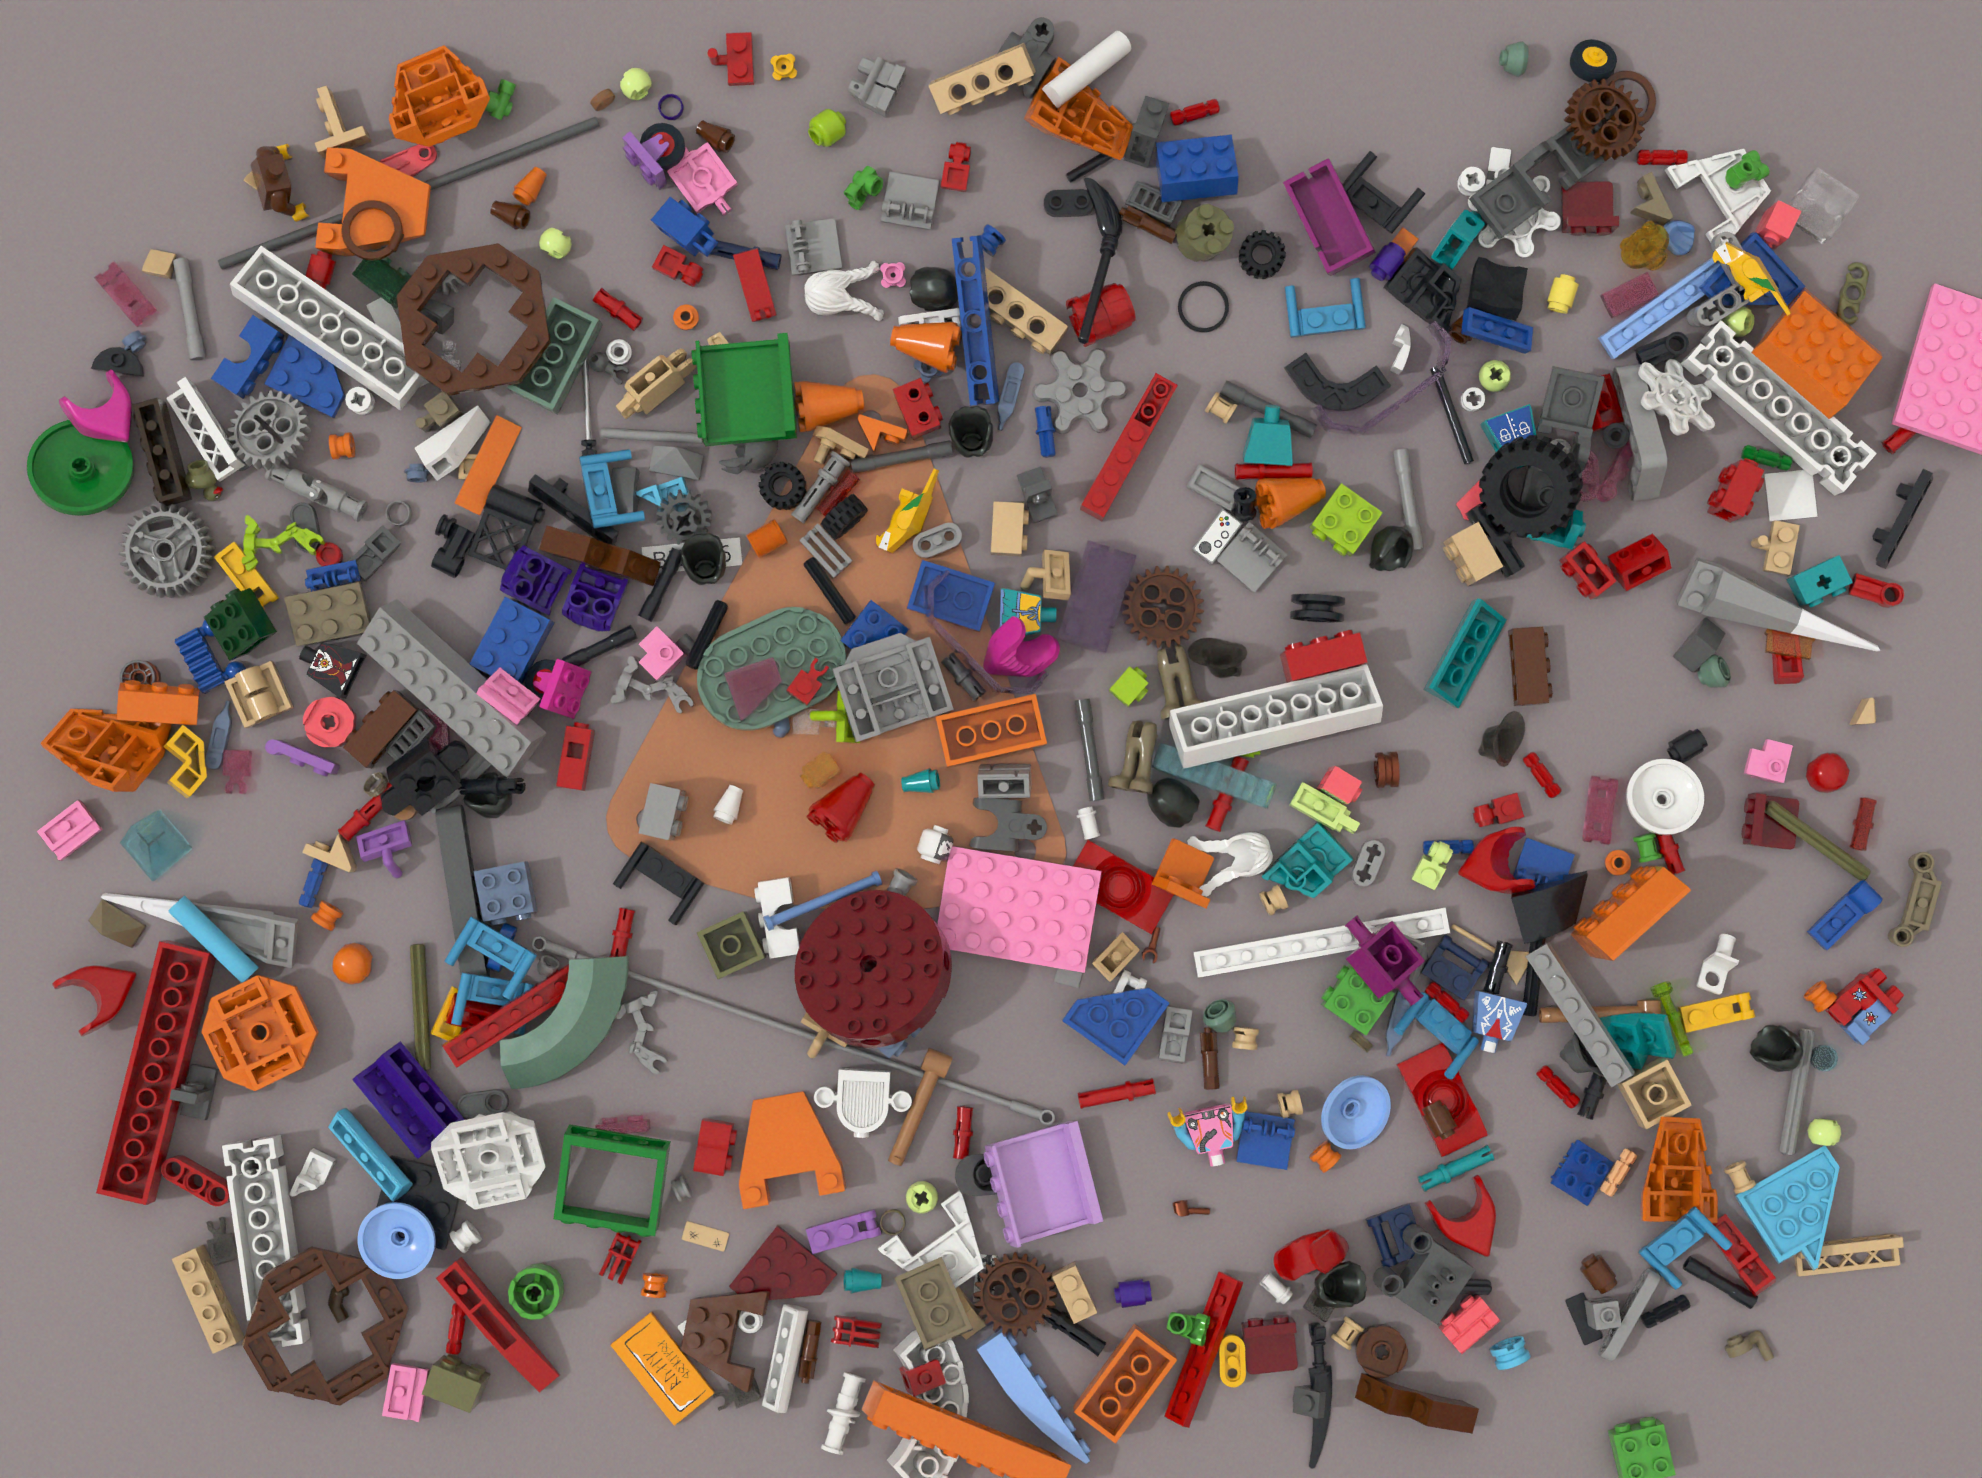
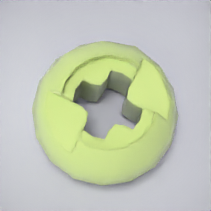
[620,68,652,100]
[539,228,572,259]
[1722,306,1755,337]
[1479,360,1511,392]
[1807,1119,1841,1146]
[906,1181,938,1214]

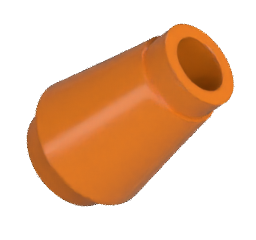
[512,167,547,206]

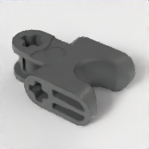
[997,17,1056,99]
[969,797,1047,852]

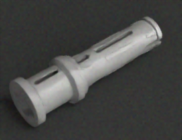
[791,451,851,524]

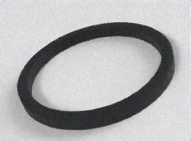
[1178,281,1229,332]

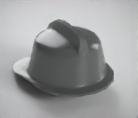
[1559,1032,1604,1077]
[955,1154,997,1196]

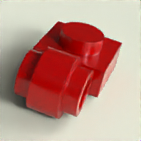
[941,142,971,192]
[652,245,704,287]
[1472,793,1524,827]

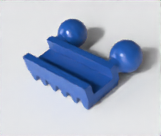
[175,620,246,694]

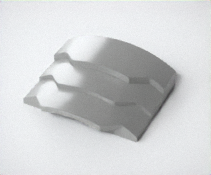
[832,633,954,742]

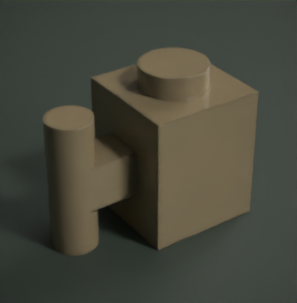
[415,391,464,432]

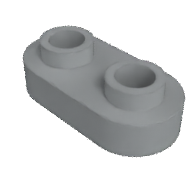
[913,523,962,559]

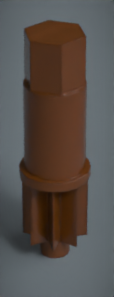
[1119,205,1176,244]
[1200,1027,1219,1090]
[798,1320,822,1384]

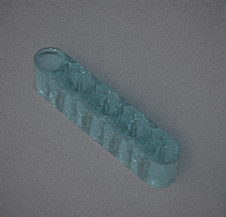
[1151,743,1277,809]

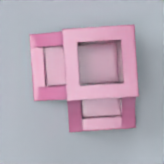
[639,626,687,681]
[1744,739,1793,784]

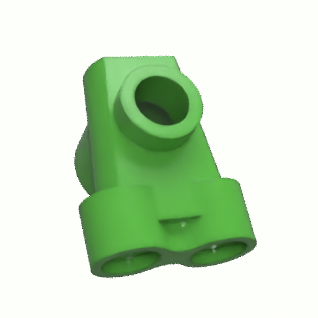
[485,79,516,120]
[1725,150,1770,189]
[843,166,883,210]
[1166,1312,1210,1346]

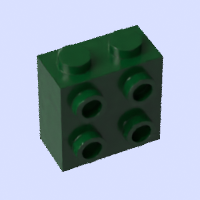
[204,588,277,661]

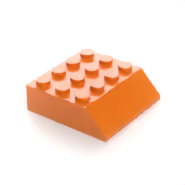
[1751,288,1883,419]
[1570,866,1691,961]

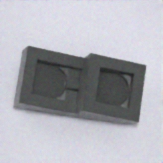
[348,525,401,581]

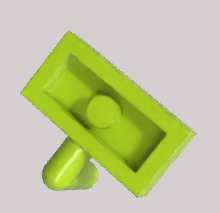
[810,691,860,743]

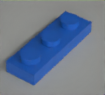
[1461,307,1533,354]

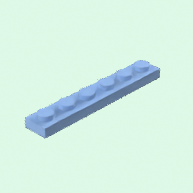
[1598,258,1720,359]

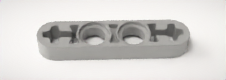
[1598,1268,1660,1362]

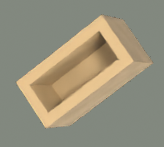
[991,502,1029,556]
[1052,1261,1097,1324]

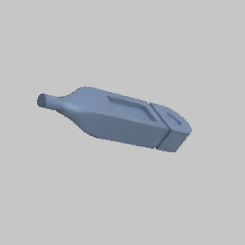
[998,362,1024,431]
[205,701,232,769]
[1385,990,1410,1056]

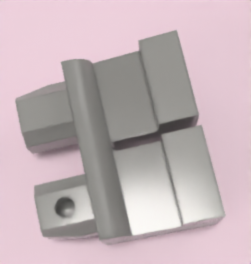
[848,56,906,118]

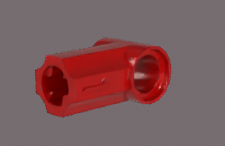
[1848,573,1904,608]

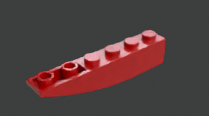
[1080,373,1178,521]
[436,1257,560,1393]

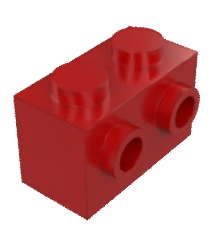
[893,378,943,440]
[1607,533,1672,591]
[1559,541,1617,600]

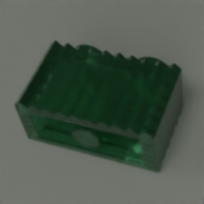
[352,250,411,309]

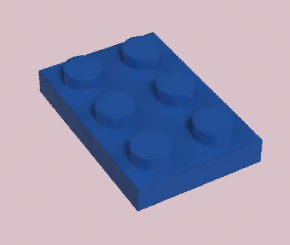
[907,560,995,632]

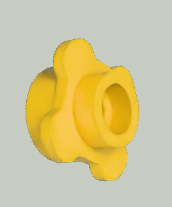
[770,54,797,81]

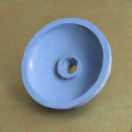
[1321,1075,1391,1149]
[358,1202,436,1279]

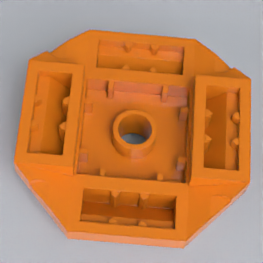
[201,975,319,1091]

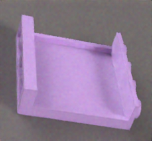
[984,1121,1103,1248]

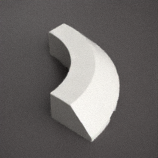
[887,1330,969,1478]

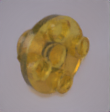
[1620,221,1669,271]

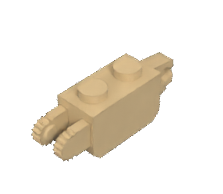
[616,348,696,419]

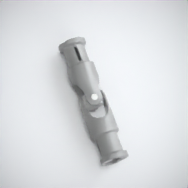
[265,464,368,522]

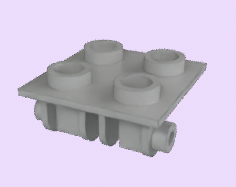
[881,172,939,230]
[785,218,842,275]
[1216,522,1288,593]

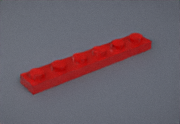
[442,964,569,1068]
[1164,1272,1244,1428]

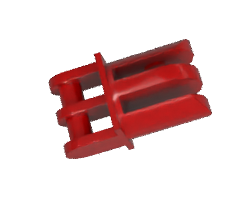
[599,1232,642,1285]
[831,1315,882,1348]

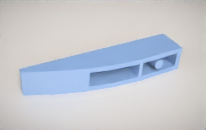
[977,1328,1091,1464]

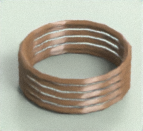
[590,89,615,111]

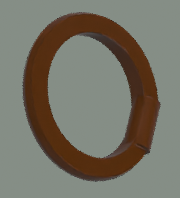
[1601,71,1656,126]
[341,200,404,261]

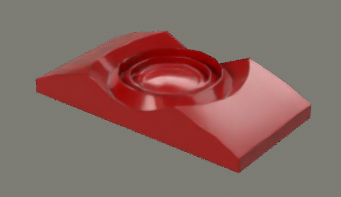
[1073,840,1174,935]
[1396,1042,1488,1157]

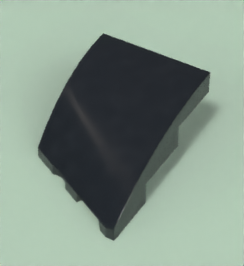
[1383,248,1462,334]
[1511,871,1588,944]

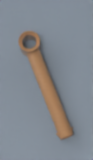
[1539,1000,1661,1023]
[888,1048,953,1166]

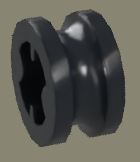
[435,514,457,539]

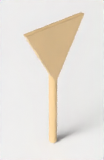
[1451,924,1529,985]

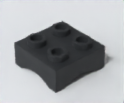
[1467,257,1528,321]

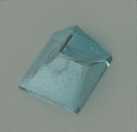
[120,810,192,881]

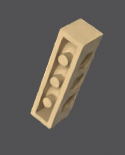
[928,43,1036,115]
[985,267,1068,355]
[172,1244,244,1354]

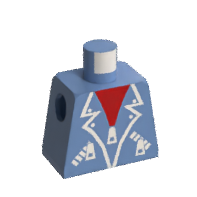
[1472,990,1527,1053]

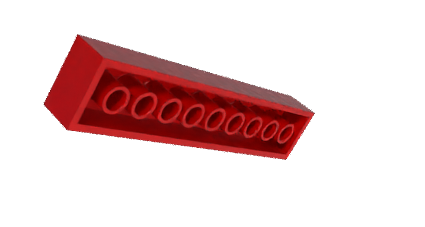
[96,940,216,1205]

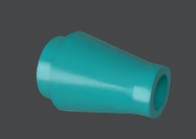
[901,768,940,793]
[844,1268,882,1294]

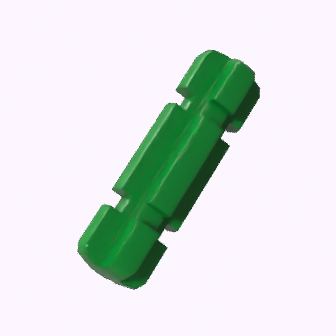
[1741,445,1793,471]

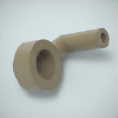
[1724,1330,1774,1361]

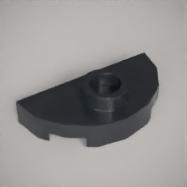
[91,347,144,377]

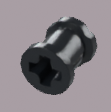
[1233,487,1256,522]

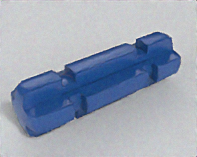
[1423,840,1474,855]
[299,858,328,908]

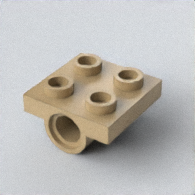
[224,661,294,728]

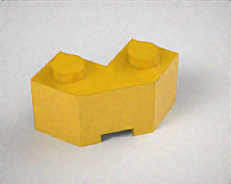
[163,725,207,798]

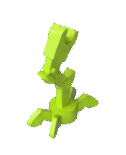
[242,515,325,571]

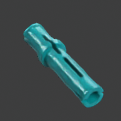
[1417,1145,1494,1192]

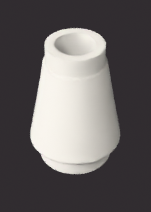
[713,785,743,825]

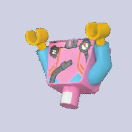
[1167,1096,1247,1166]

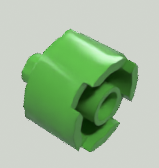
[508,1263,564,1320]

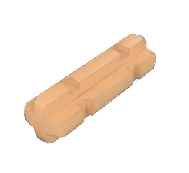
[1600,1149,1637,1197]

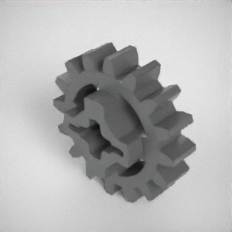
[656,489,712,545]

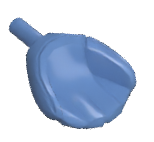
[1646,220,1695,256]

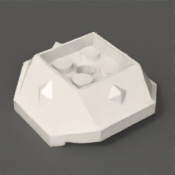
[431,1111,546,1210]

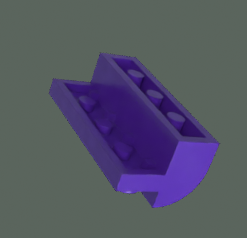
[352,1041,465,1159]

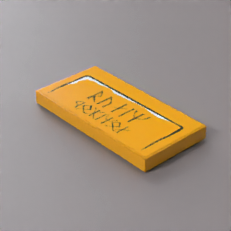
[611,1311,715,1426]

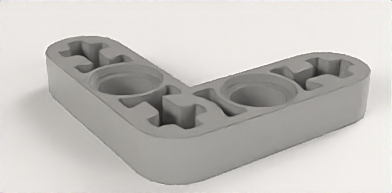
[1693,232,1750,327]

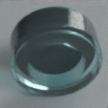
[1810,1045,1838,1071]

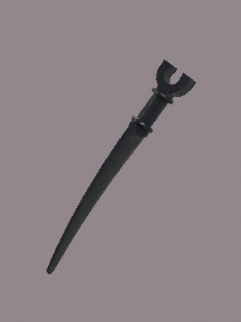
[1308,1322,1332,1469]

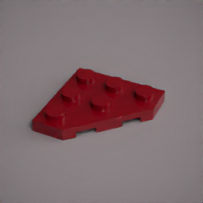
[729,1225,837,1300]

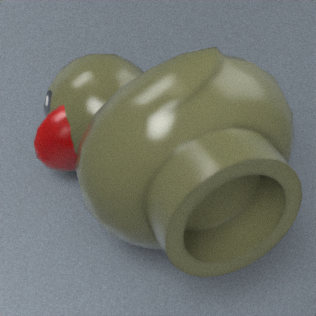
[185,460,223,501]

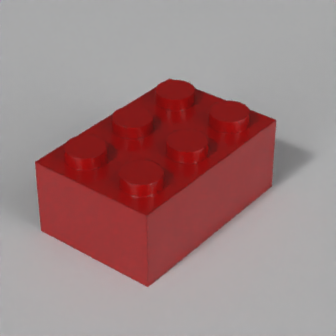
[1280,630,1367,683]

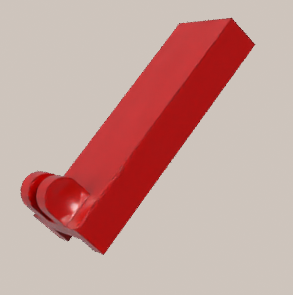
[733,248,777,322]

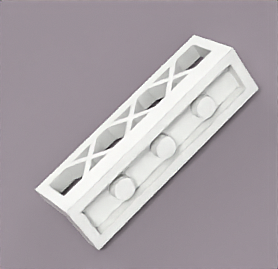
[166,377,245,482]

